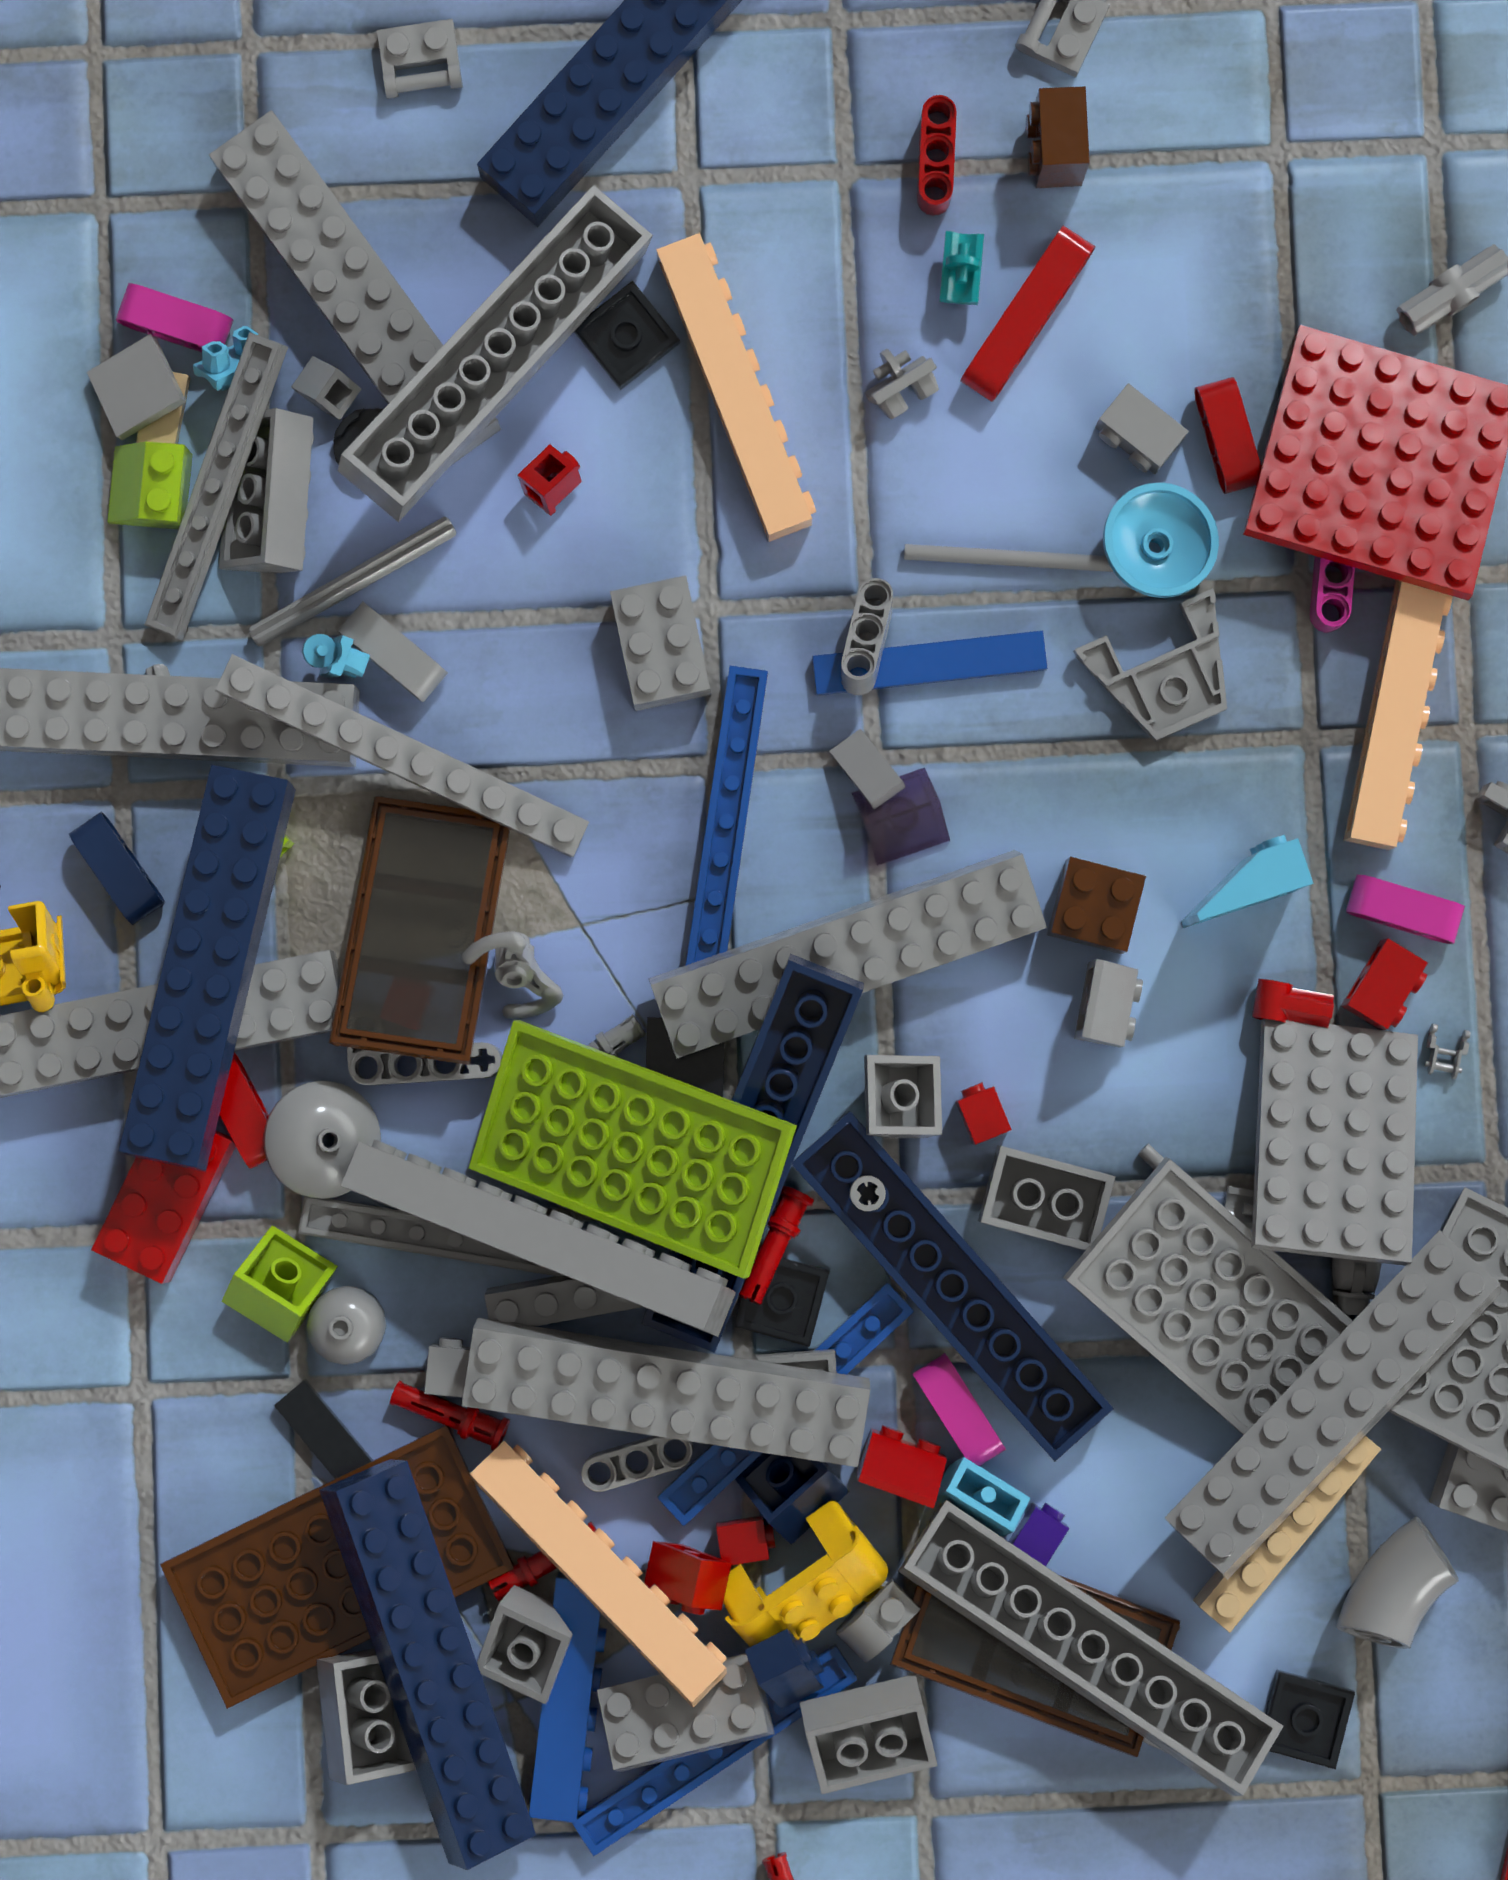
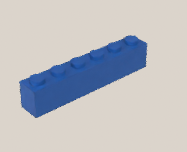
[529,1572,607,1823]

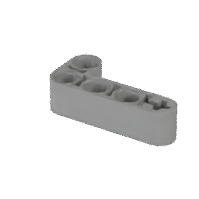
[347,1011,503,1086]

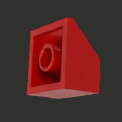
[855,1425,947,1509]

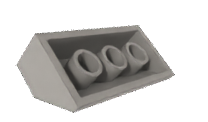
[219,408,314,573]

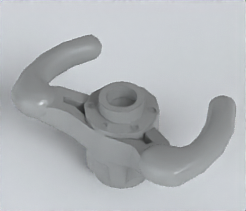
[461,931,563,1019]

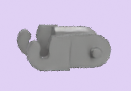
[1424,1023,1471,1079]

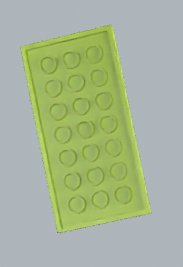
[468,1020,797,1279]

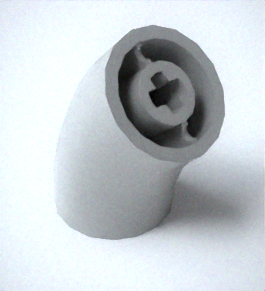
[1336,1516,1459,1649]

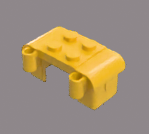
[0,901,66,1012]
[723,1500,888,1647]

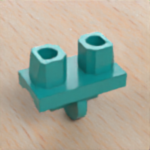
[939,231,984,305]

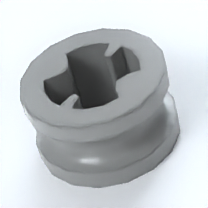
[850,1176,886,1211]

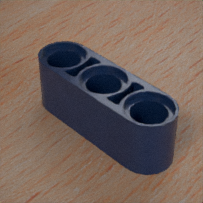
[69,811,165,925]

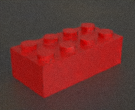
[91,1130,236,1284]

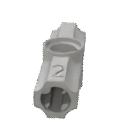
[1396,244,1508,337]

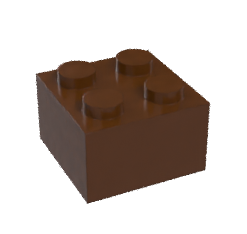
[1026,86,1090,188]
[1047,856,1146,954]

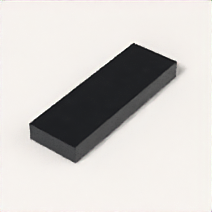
[274,1379,373,1479]

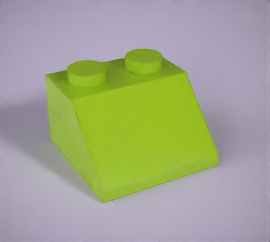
[107,441,193,530]
[221,1225,338,1343]

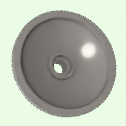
[264,1081,381,1199]

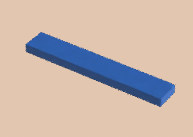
[812,630,1048,696]

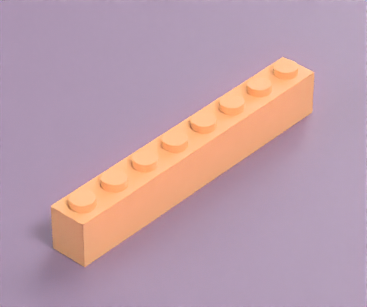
[656,233,816,542]
[1343,580,1453,850]
[470,1441,727,1708]

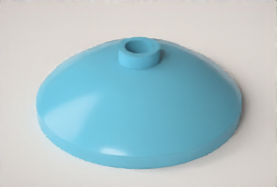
[1103,483,1219,598]

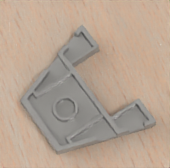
[1073,588,1227,742]

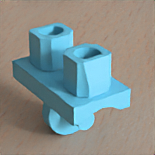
[193,326,258,391]
[302,634,370,679]

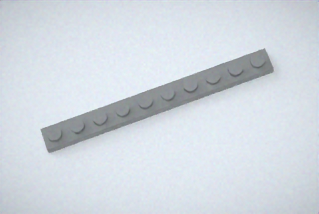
[215,654,589,857]

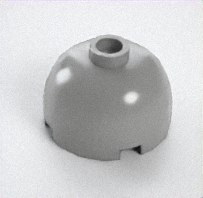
[307,1286,387,1365]

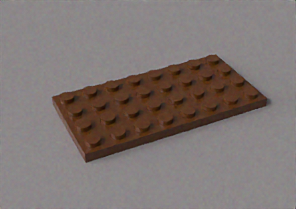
[160,1425,514,1709]

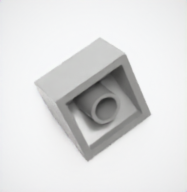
[1074,959,1143,1048]
[864,1055,942,1138]
[477,1585,573,1705]

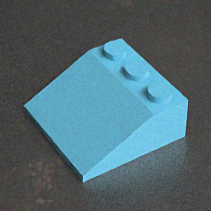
[1181,835,1314,928]

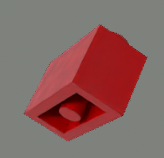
[1341,938,1428,1030]
[644,1541,732,1615]

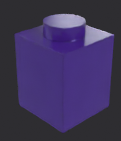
[1008,1502,1070,1566]

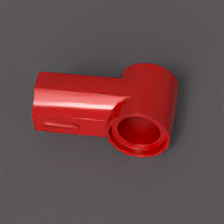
[1252,979,1334,1028]

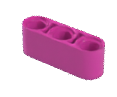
[115,283,234,353]
[1310,556,1355,633]
[1346,874,1465,944]
[912,1353,1006,1466]

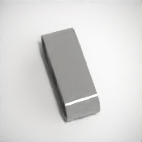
[841,578,893,695]
[338,601,448,702]
[581,1436,693,1492]

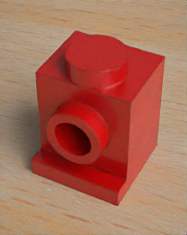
[517,444,582,516]

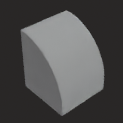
[291,356,361,420]

